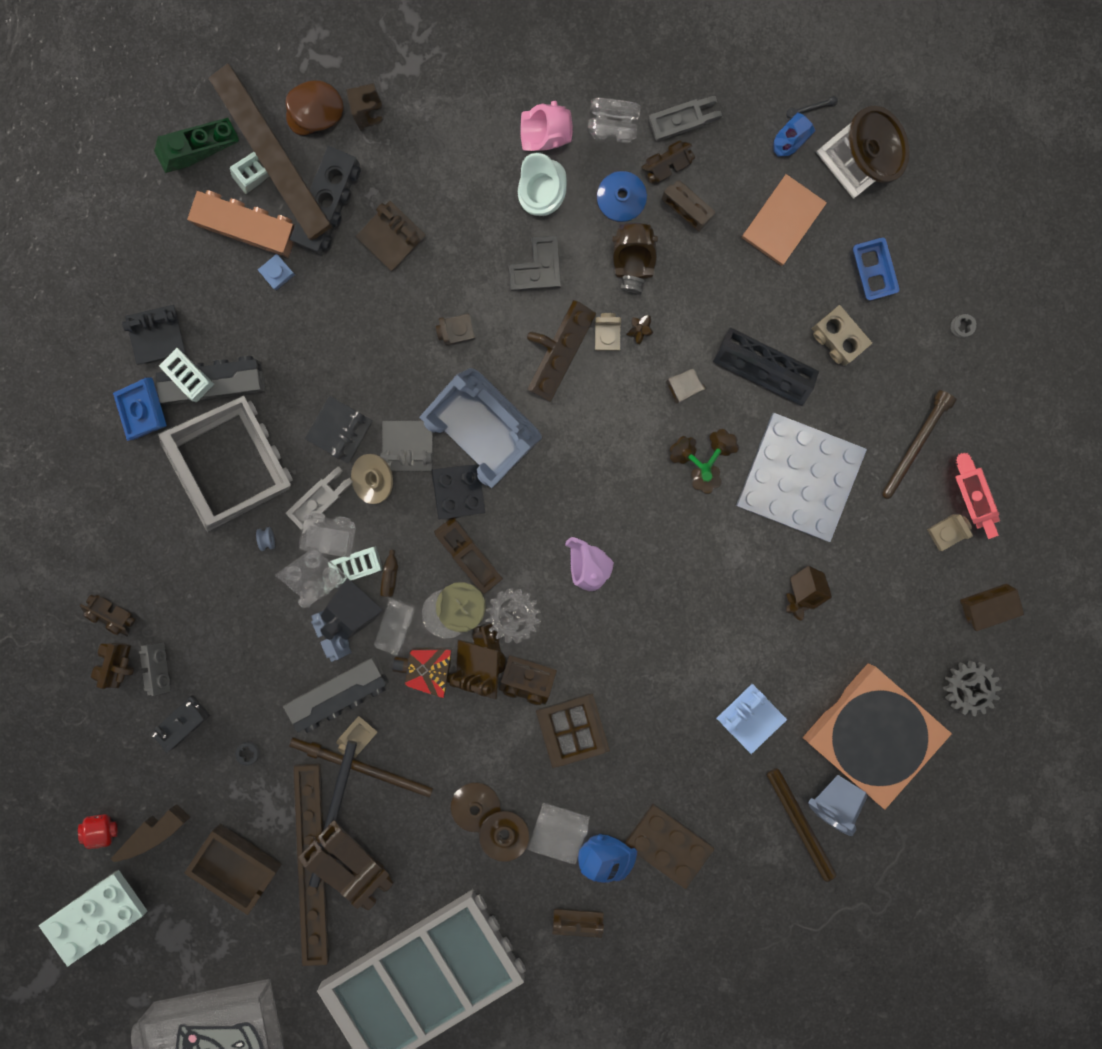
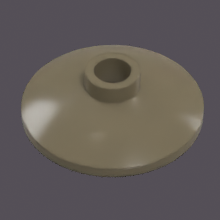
[351,454,393,504]

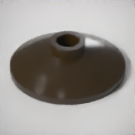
[451,782,500,832]
[479,811,529,862]

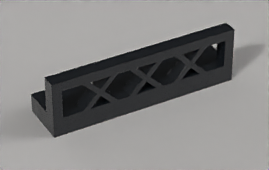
[713,327,819,406]

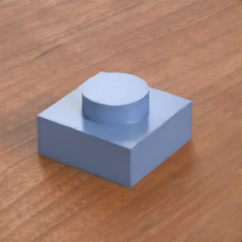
[258,254,295,290]

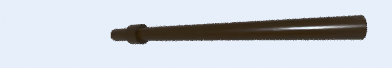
[289,737,433,798]

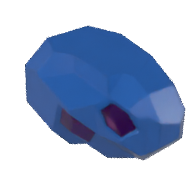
[773,113,816,156]

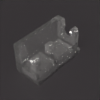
[374,597,416,656]

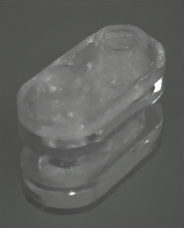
[587,98,641,143]

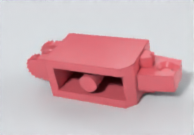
[956,453,1000,539]

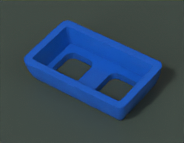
[853,238,899,300]

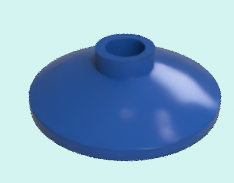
[597,171,647,222]

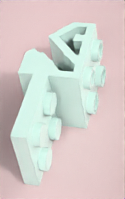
[39,870,147,967]

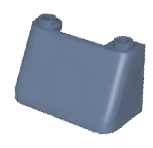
[419,368,542,489]

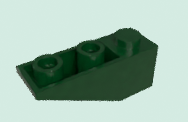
[154,118,239,173]

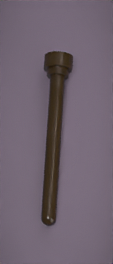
[882,390,957,499]

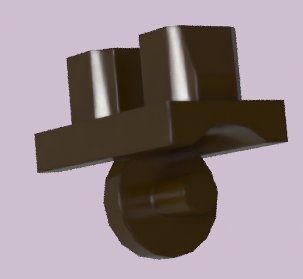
[91,643,134,689]

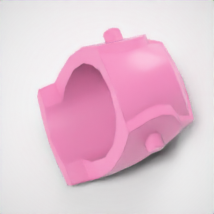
[521,101,573,151]

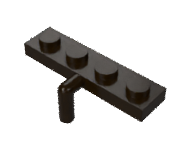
[527,300,597,402]

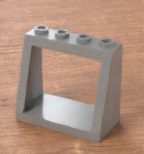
[158,396,293,532]

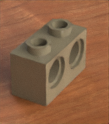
[811,305,872,366]

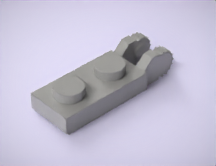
[286,467,353,531]

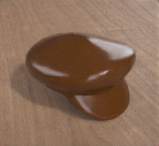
[286,80,344,136]

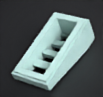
[230,152,269,194]
[160,348,214,402]
[328,546,383,585]

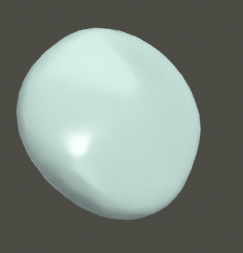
[518,153,567,216]

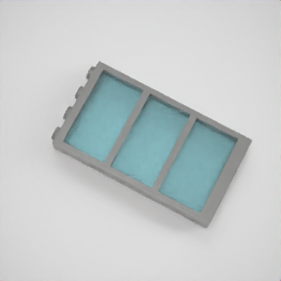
[317,889,526,1049]

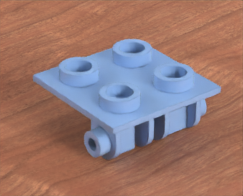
[717,684,787,754]

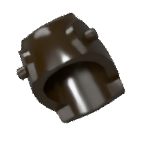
[613,223,658,279]

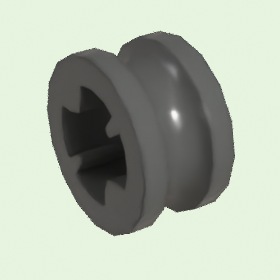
[621,276,645,294]
[951,314,976,337]

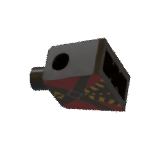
[392,647,453,698]

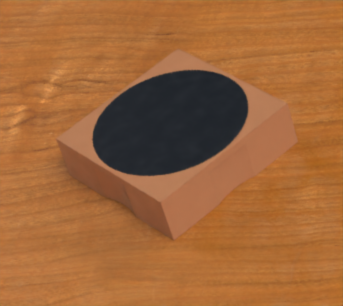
[803,663,952,809]

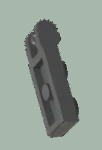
[648,96,722,142]

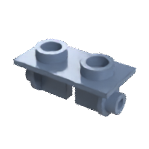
[311,611,352,662]

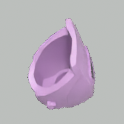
[565,537,614,591]

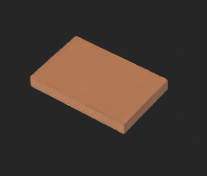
[741,174,827,266]

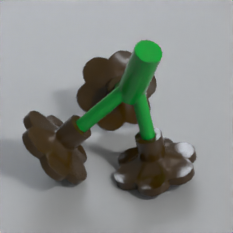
[670,429,739,494]

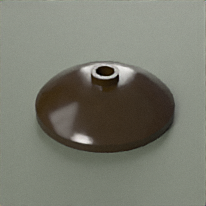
[849,105,910,183]

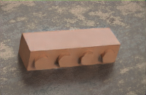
[187,190,295,258]

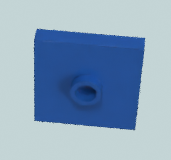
[113,378,167,441]

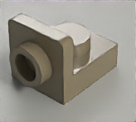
[595,313,621,351]
[927,514,973,551]
[336,716,377,759]

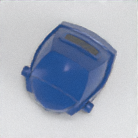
[578,834,637,882]

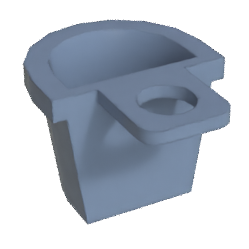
[808,775,867,836]

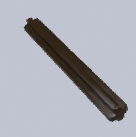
[767,768,836,882]

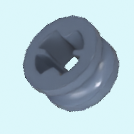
[256,527,275,551]

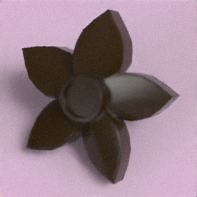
[626,315,654,345]
[786,593,809,621]

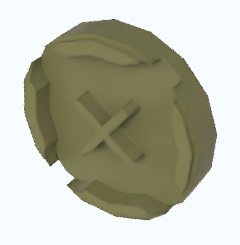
[436,582,486,632]

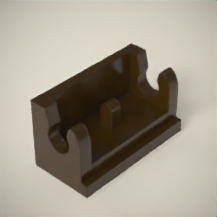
[346,83,383,131]
[960,583,1024,631]

